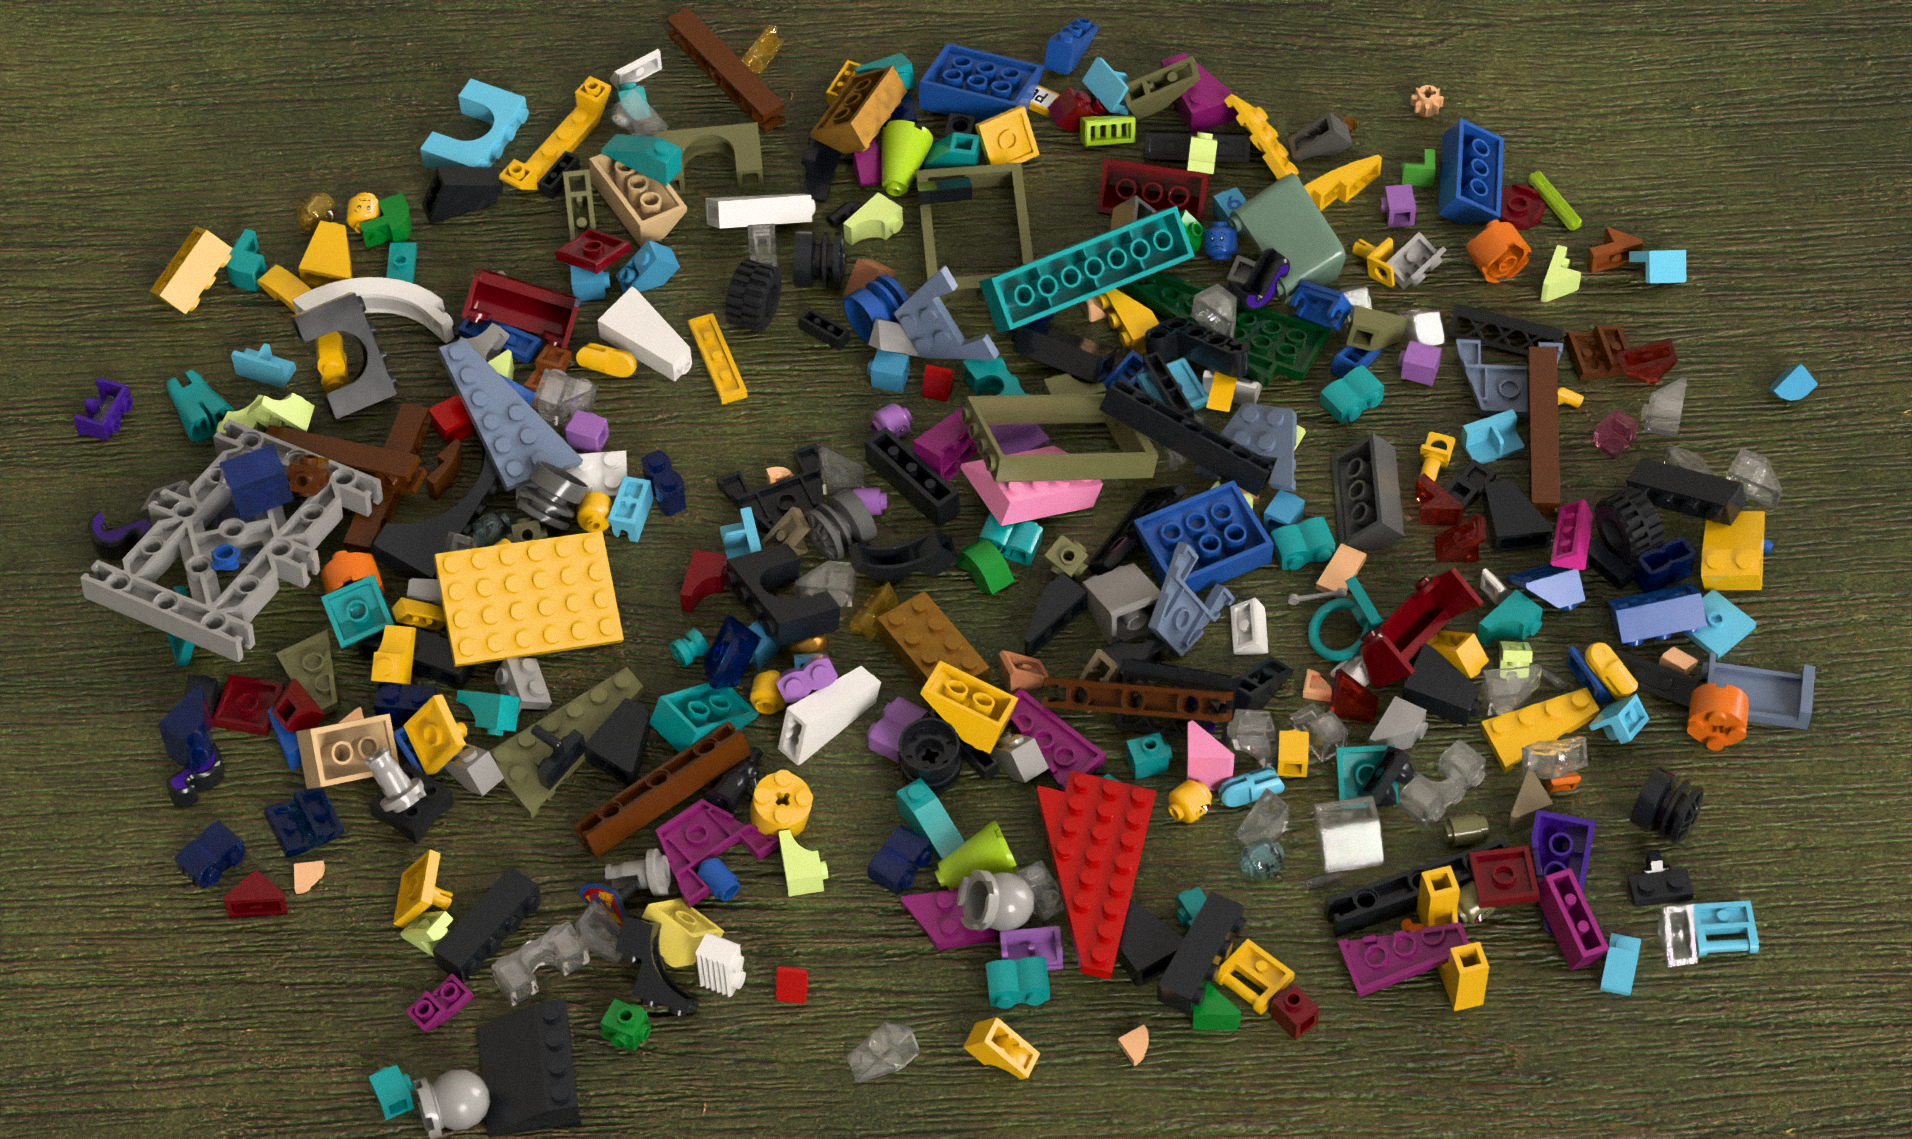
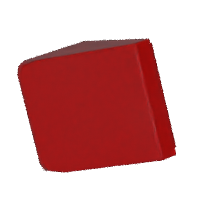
[922,364,953,402]
[776,966,809,1004]

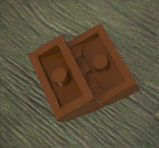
[1564,325,1636,380]

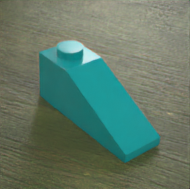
[601,134,681,186]
[896,777,965,862]

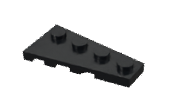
[1087,484,1187,574]

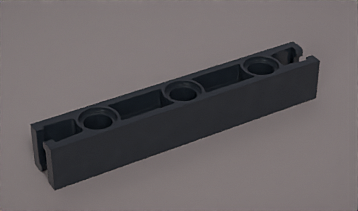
[1099,378,1275,497]
[1324,838,1508,938]

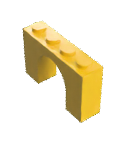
[1416,866,1489,1011]

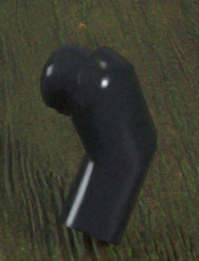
[826,203,863,228]

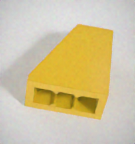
[298,221,353,288]

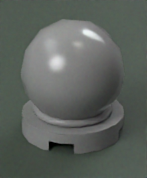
[957,869,1034,931]
[413,1070,490,1139]

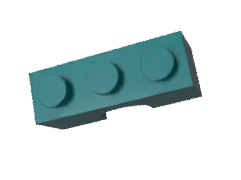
[962,356,1030,396]

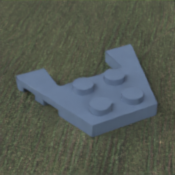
[894,265,1000,360]
[1455,339,1563,418]
[1194,402,1297,492]
[1148,541,1236,657]

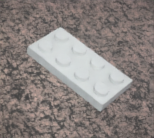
[516,451,628,509]

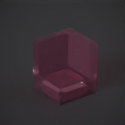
[1593,408,1639,458]

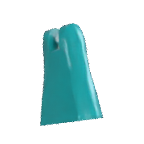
[166,369,235,443]

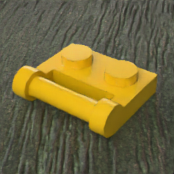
[1215,939,1295,1015]

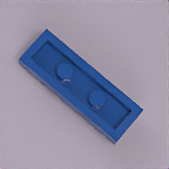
[458,317,542,364]

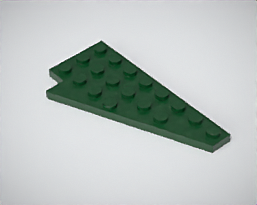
[1121,272,1331,387]

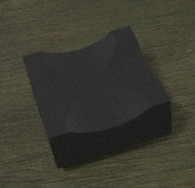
[369,763,454,844]

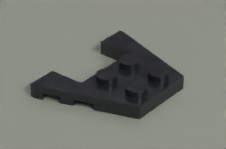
[716,443,823,533]

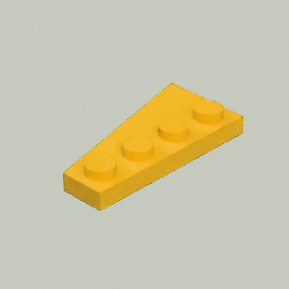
[1224,94,1300,180]
[1480,687,1600,773]

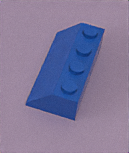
[1438,118,1504,224]

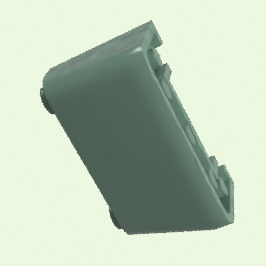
[1229,173,1346,304]

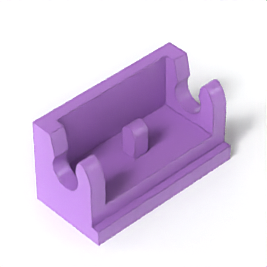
[1000,926,1063,970]

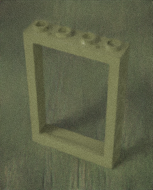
[916,162,1033,307]
[960,394,1158,482]

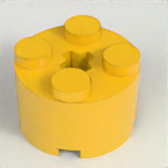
[750,770,813,838]

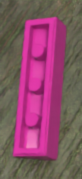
[1550,499,1593,570]

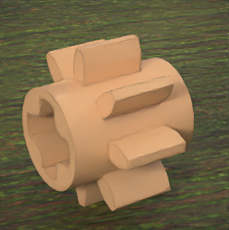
[1410,85,1444,117]

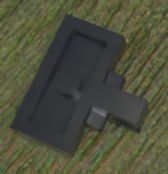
[1627,849,1694,907]

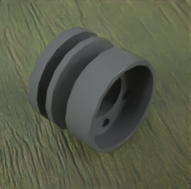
[515,460,589,530]
[804,489,877,563]

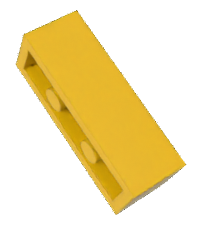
[826,60,861,104]
[391,597,446,631]

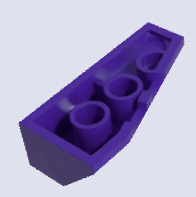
[1531,810,1596,934]

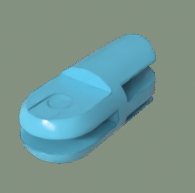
[1218,765,1285,807]

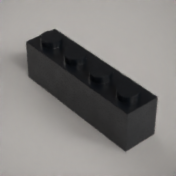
[865,427,960,528]
[1626,458,1746,526]
[357,620,477,690]
[433,867,541,984]
[1157,891,1246,1015]

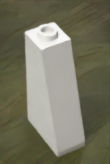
[705,193,815,228]
[597,287,692,382]
[778,666,881,766]

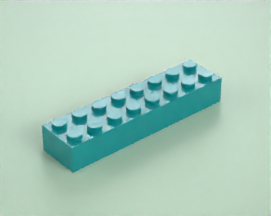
[979,206,1195,333]

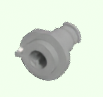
[364,748,427,813]
[605,848,671,897]

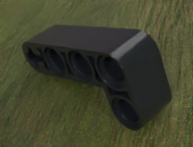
[1145,317,1249,377]

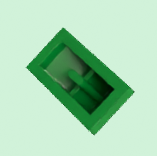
[1193,982,1241,1030]

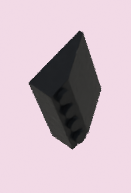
[477,999,581,1137]

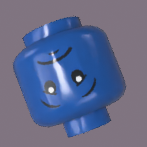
[1203,222,1238,260]

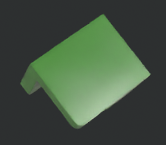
[1402,149,1435,187]

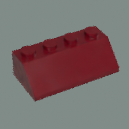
[1097,157,1211,225]

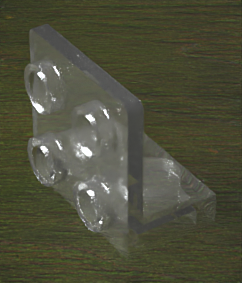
[610,88,669,137]

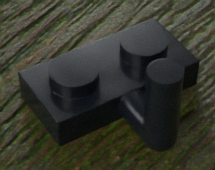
[531,724,585,791]

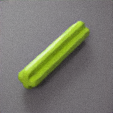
[1528,171,1582,231]

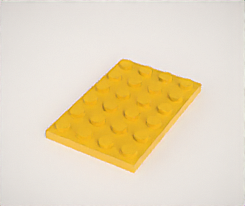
[433,531,624,667]

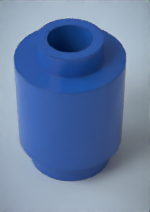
[697,858,740,901]

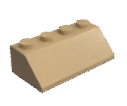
[589,154,687,247]

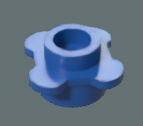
[210,544,241,570]

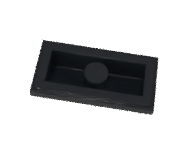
[917,177,972,205]

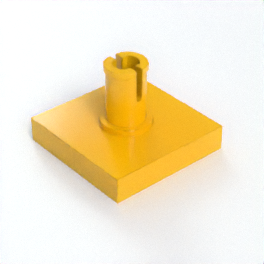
[975,105,1040,165]
[403,694,467,775]
[393,850,453,928]

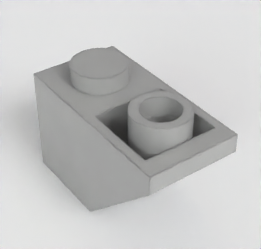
[991,732,1049,783]
[443,743,504,796]

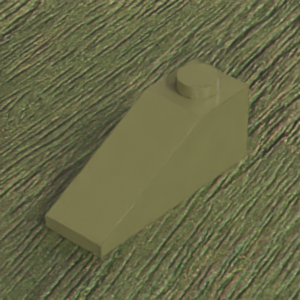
[1125,56,1201,120]
[563,169,596,241]

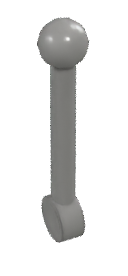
[1288,588,1347,605]

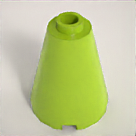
[881,120,933,196]
[934,820,1021,890]

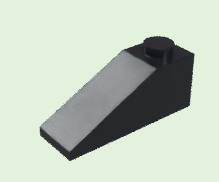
[1025,573,1087,657]
[1218,656,1294,725]

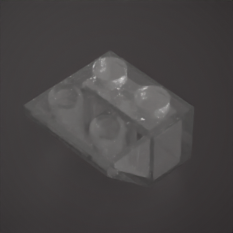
[533,368,597,426]
[1313,796,1384,873]

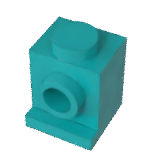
[1175,887,1207,933]

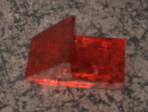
[1414,473,1464,526]
[1435,513,1486,562]

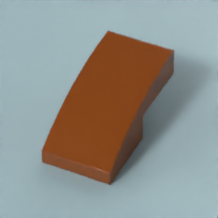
[524,344,572,401]

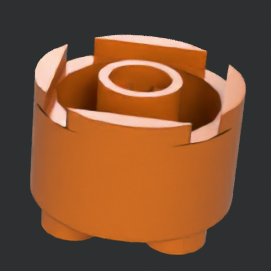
[1466,220,1531,283]
[320,550,385,596]
[1687,683,1749,751]

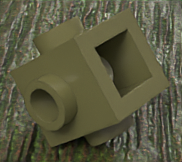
[507,517,548,543]
[1043,535,1089,580]

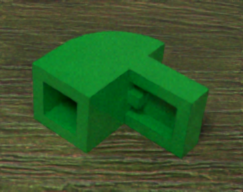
[359,193,412,249]
[955,538,1015,595]

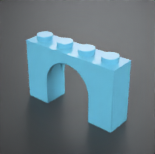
[420,79,529,171]

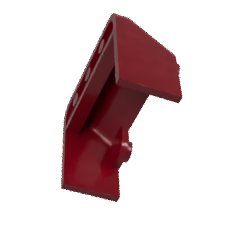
[461,268,581,349]
[1359,567,1484,689]

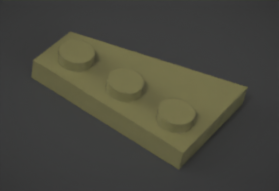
[275,630,339,715]

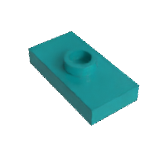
[386,242,418,284]

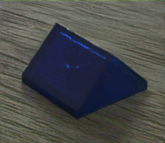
[703,614,762,689]

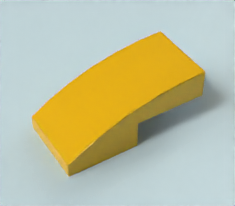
[257,264,312,314]

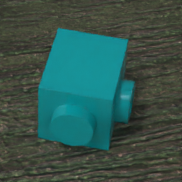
[1126,732,1172,780]
[368,1064,414,1120]

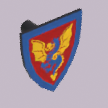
[578,881,639,930]

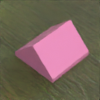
[1186,720,1234,790]

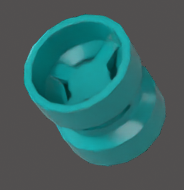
[669,628,709,667]

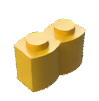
[315,331,349,391]

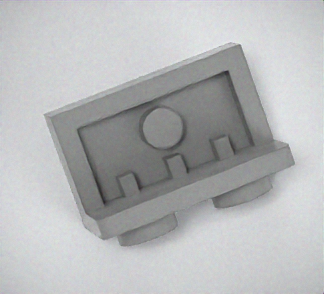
[1386,232,1447,290]
[495,657,552,714]

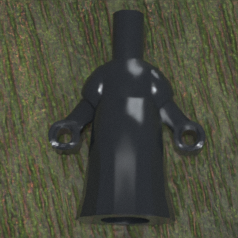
[705,747,763,814]

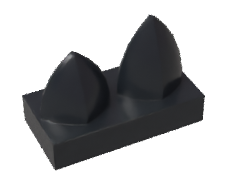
[1357,746,1417,807]

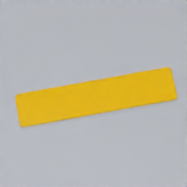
[1206,371,1238,412]

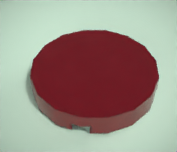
[1498,184,1545,230]

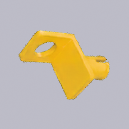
[1352,237,1395,288]
[1417,432,1456,487]

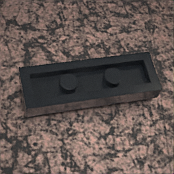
[1616,649,1701,707]

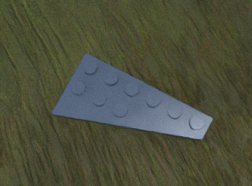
[438,339,583,492]

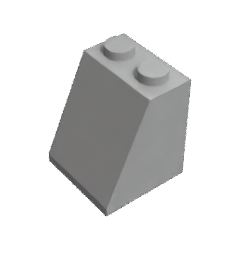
[1082,563,1161,645]

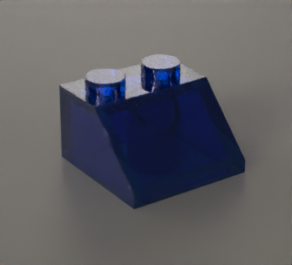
[158,685,214,774]

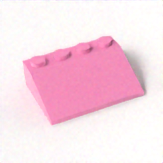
[960,446,1103,526]

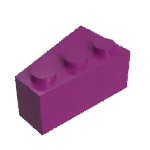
[1161,53,1239,131]
[913,405,978,483]

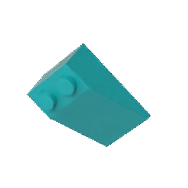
[649,678,758,753]

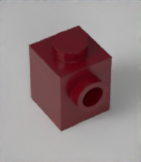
[1270,983,1319,1040]

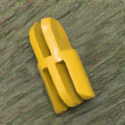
[576,342,637,378]
[1585,642,1638,701]

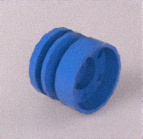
[843,274,908,344]

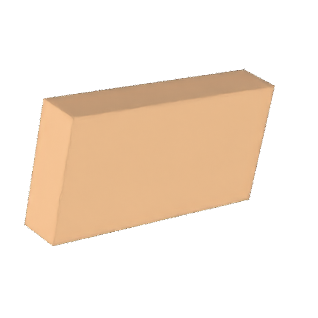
[1316,543,1367,599]

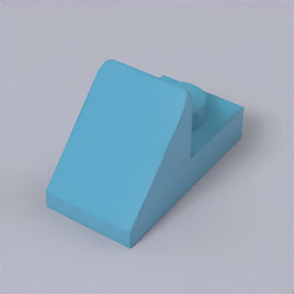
[1600,933,1641,996]

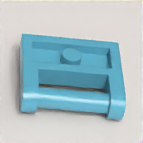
[1689,901,1759,957]

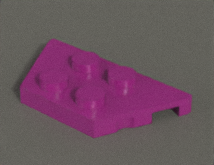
[901,888,1000,950]

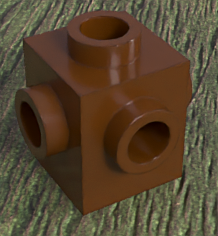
[286,454,330,497]

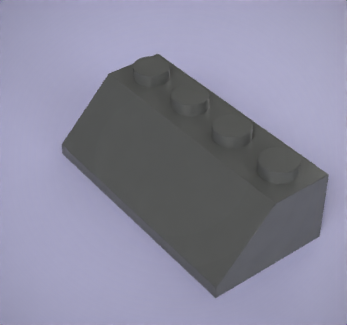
[1331,433,1404,549]

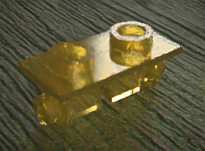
[741,25,785,76]
[849,582,900,642]

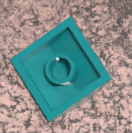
[321,574,395,649]
[1336,745,1399,807]

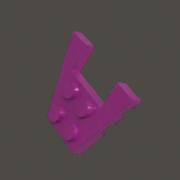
[655,799,779,908]

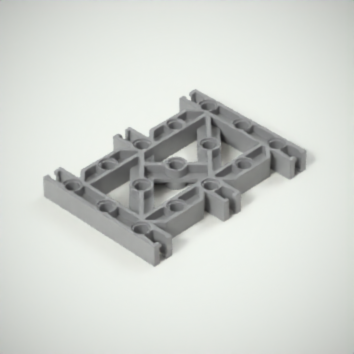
[80,419,383,662]

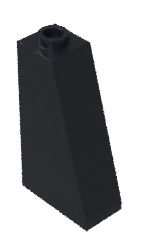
[1011,322,1118,383]
[1116,899,1184,987]

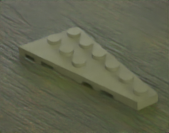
[489,667,644,819]

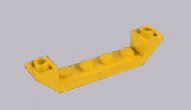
[499,76,611,190]

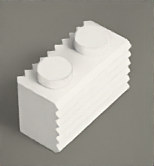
[695,932,746,997]

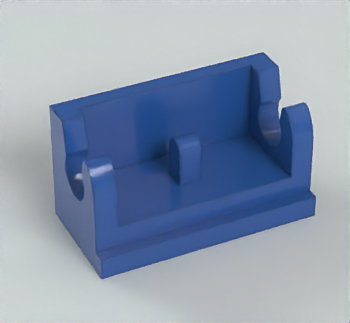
[1290,280,1353,331]

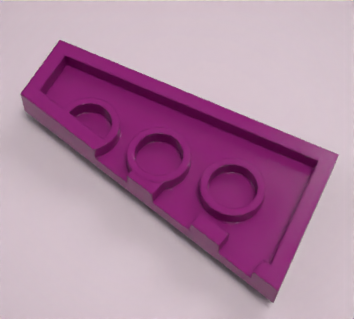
[1009,688,1106,792]
[1337,922,1470,997]

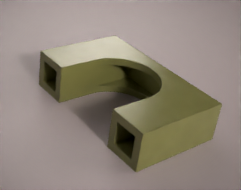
[653,122,764,194]

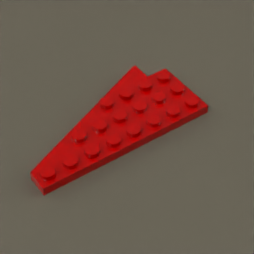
[1036,770,1157,980]

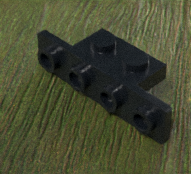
[800,121,842,203]

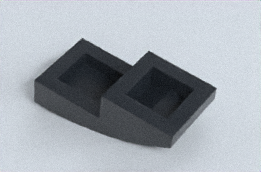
[1440,459,1497,512]

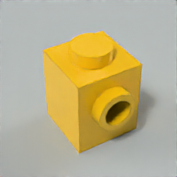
[1277,730,1309,778]

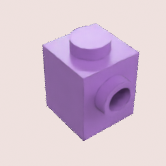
[1380,184,1416,228]
[1398,341,1442,386]
[564,410,609,453]

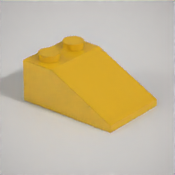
[1701,511,1765,591]
[920,661,1019,754]

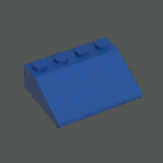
[918,43,1044,123]
[1133,480,1274,594]

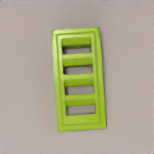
[1080,116,1136,147]

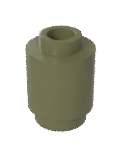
[1443,813,1489,847]

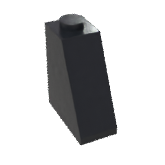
[422,166,503,223]
[1482,480,1553,553]
[1402,643,1482,727]
[583,698,651,787]

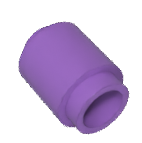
[853,487,888,516]

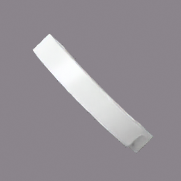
[292,277,454,343]

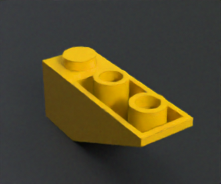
[1097,288,1159,354]

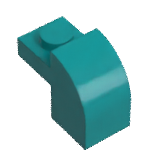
[225,229,267,292]

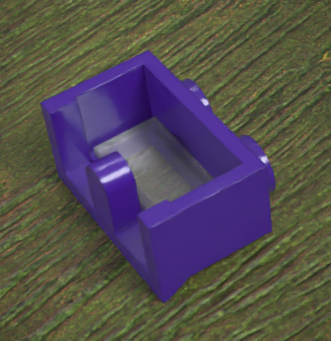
[74,377,133,440]

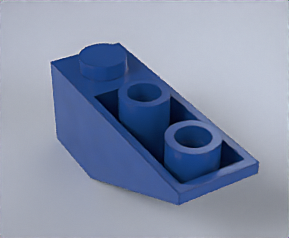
[1043,18,1099,75]

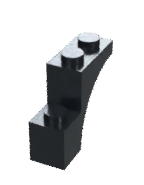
[848,528,959,588]
[615,915,700,1017]

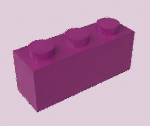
[1537,868,1609,970]

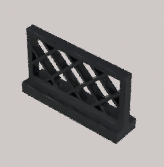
[1115,658,1241,747]

